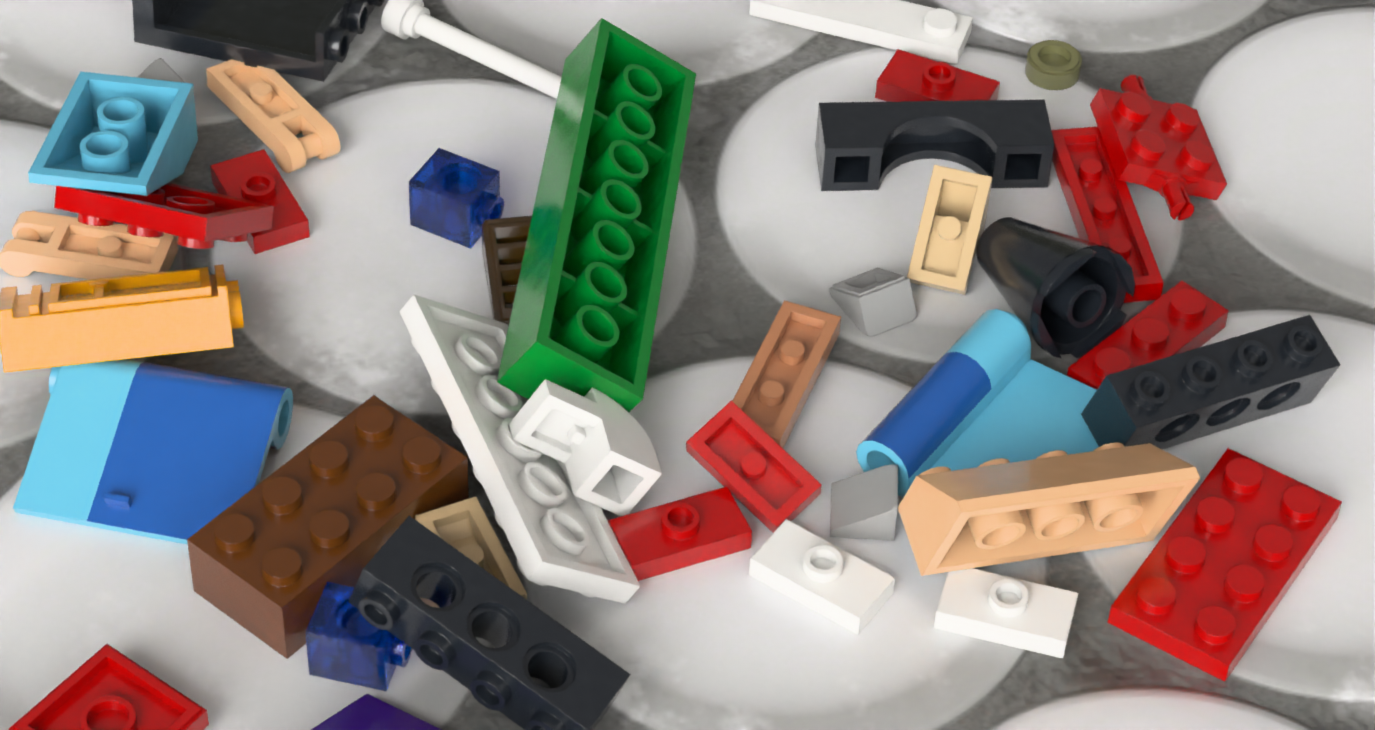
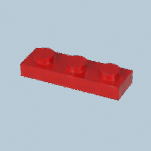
[1067,280,1229,390]

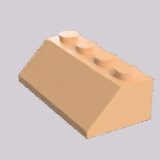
[898,442,1200,576]

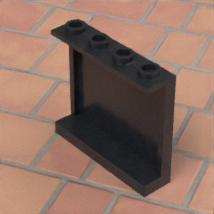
[132,0,384,82]

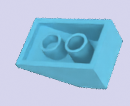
[28,71,198,196]

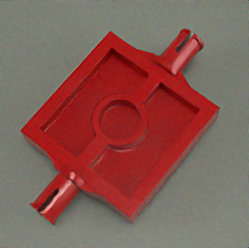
[1090,74,1227,220]

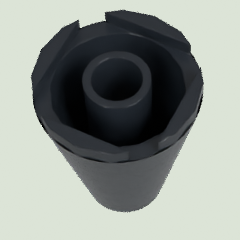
[976,217,1135,359]

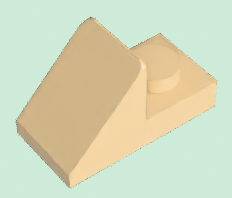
[907,165,992,295]

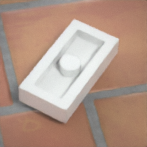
[749,519,895,635]
[934,568,1078,658]

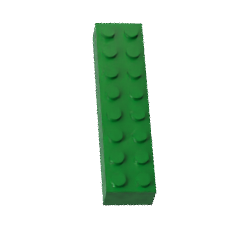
[497,18,696,412]

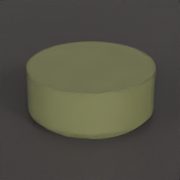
[1025,40,1082,90]

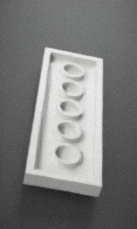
[400,294,640,604]

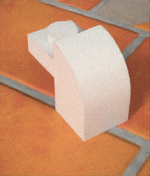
[509,379,662,516]

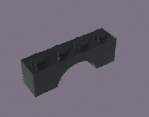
[815,99,1055,191]

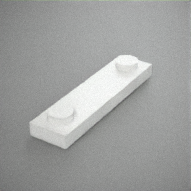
[749,0,973,65]

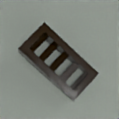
[482,216,532,326]

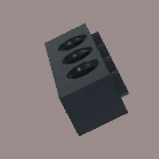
[1081,315,1341,450]
[349,516,631,730]

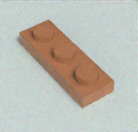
[732,300,841,448]

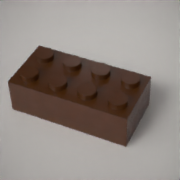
[187,395,469,659]

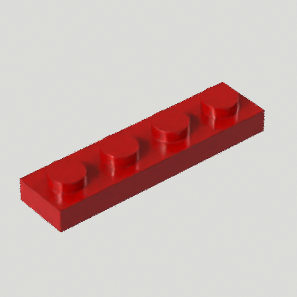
[1051,126,1164,303]

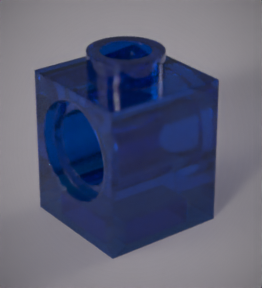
[409,148,504,249]
[305,582,412,691]

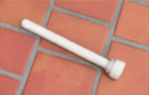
[381,0,561,99]

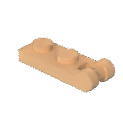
[206,59,341,173]
[0,211,178,280]

